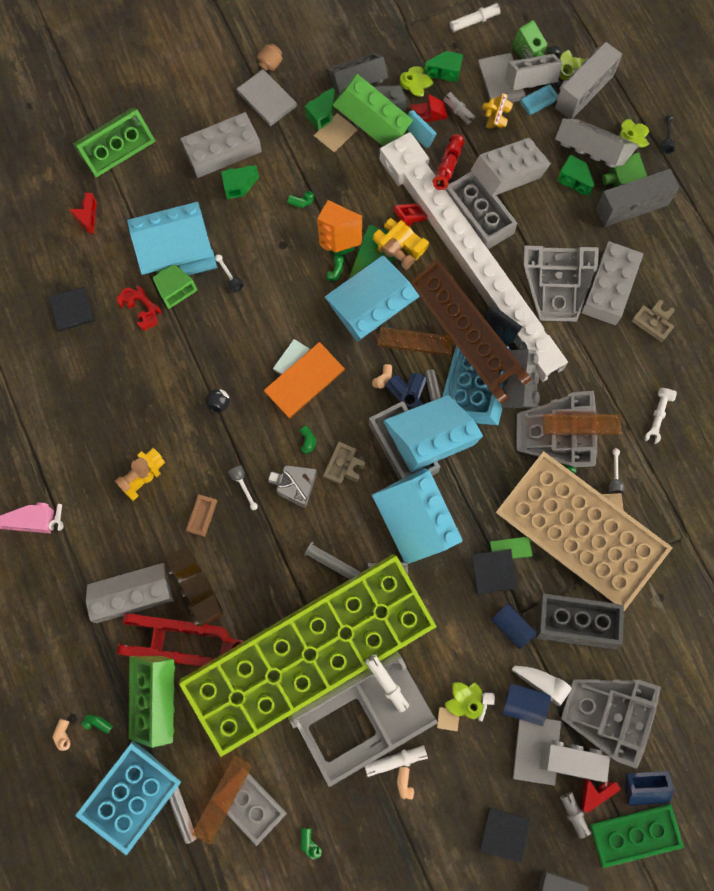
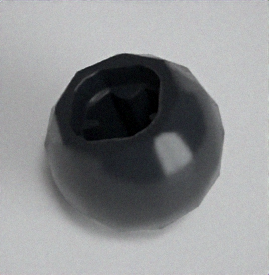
[206,389,230,413]

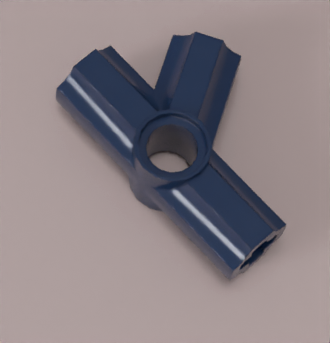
[385,373,427,410]

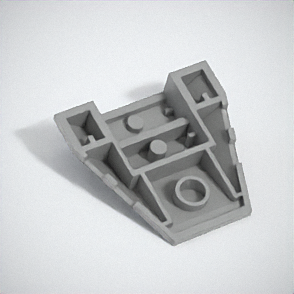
[523,246,599,322]
[517,391,597,467]
[561,680,661,769]

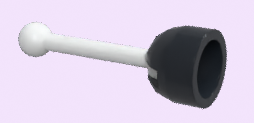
[215,255,244,293]

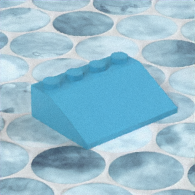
[127,202,213,275]
[325,255,419,342]
[442,346,510,425]
[383,395,483,472]
[372,468,463,564]
[75,741,181,855]

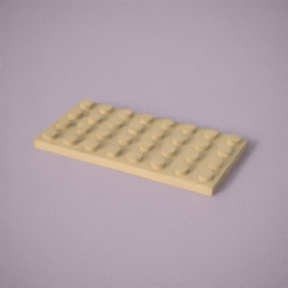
[496,451,673,611]

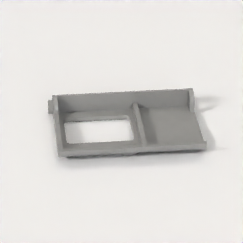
[288,651,438,787]

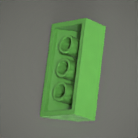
[332,74,413,146]
[73,108,155,177]
[129,656,175,748]

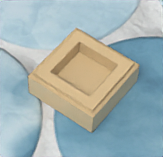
[437,707,459,731]

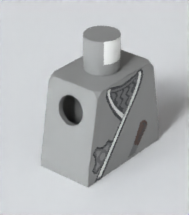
[269,466,317,508]

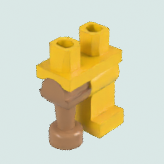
[373,218,429,270]
[115,448,165,501]

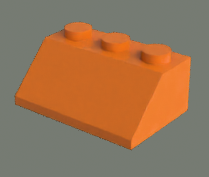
[317,200,362,252]

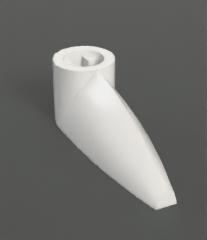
[511,666,572,706]

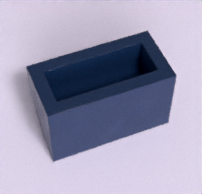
[491,604,537,649]
[502,684,551,726]
[625,771,674,806]

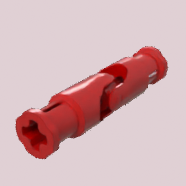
[432,134,465,190]

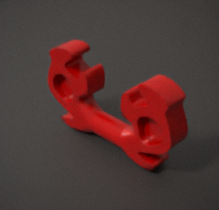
[117,285,162,331]

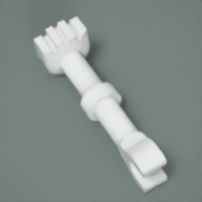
[644,388,677,444]

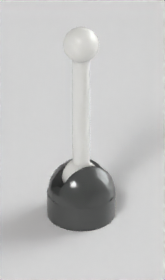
[608,448,624,494]
[228,465,258,510]

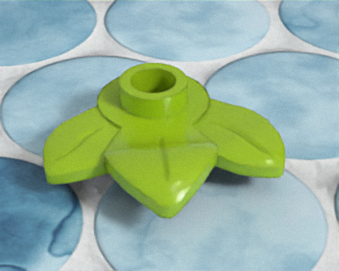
[559,50,585,80]
[400,66,433,97]
[619,119,649,148]
[445,682,483,719]

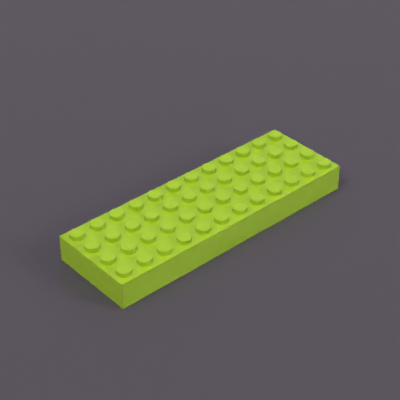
[179,554,437,757]

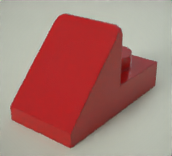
[410,95,447,122]
[70,193,97,234]
[393,203,428,227]
[580,778,621,814]

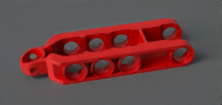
[117,613,244,667]

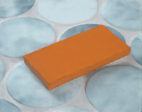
[264,342,345,419]

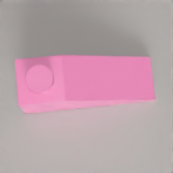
[0,503,54,533]

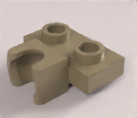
[632,300,675,342]
[323,442,366,485]

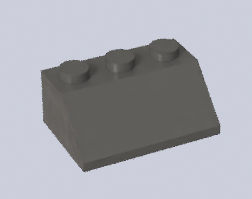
[326,53,388,94]

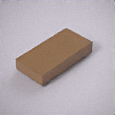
[186,494,217,537]

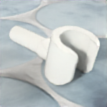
[49,504,63,531]
[478,693,494,721]

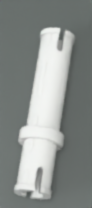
[450,3,500,33]
[365,654,409,712]
[365,745,428,777]

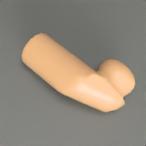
[372,364,392,389]
[52,719,70,750]
[397,767,414,800]

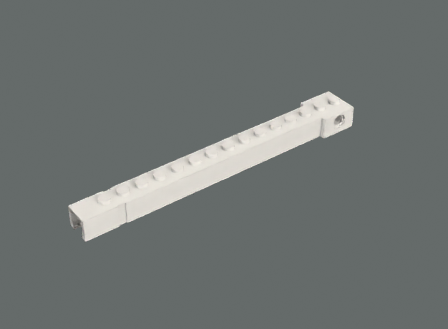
[380,132,568,382]

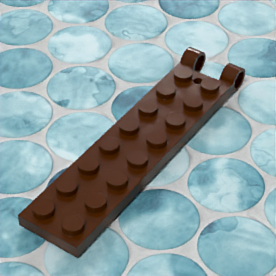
[410,259,532,404]

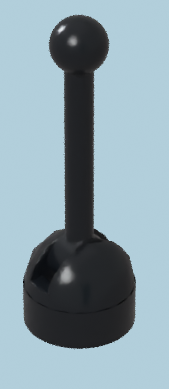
[546,46,562,87]
[660,115,675,154]

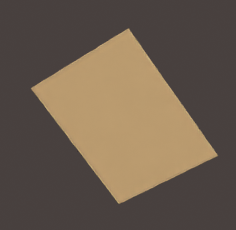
[314,113,358,152]

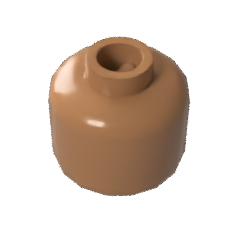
[257,44,283,71]

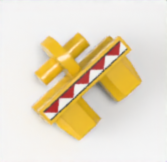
[482,93,513,129]

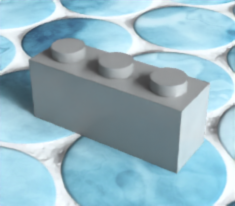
[505,54,562,90]
[540,740,610,782]

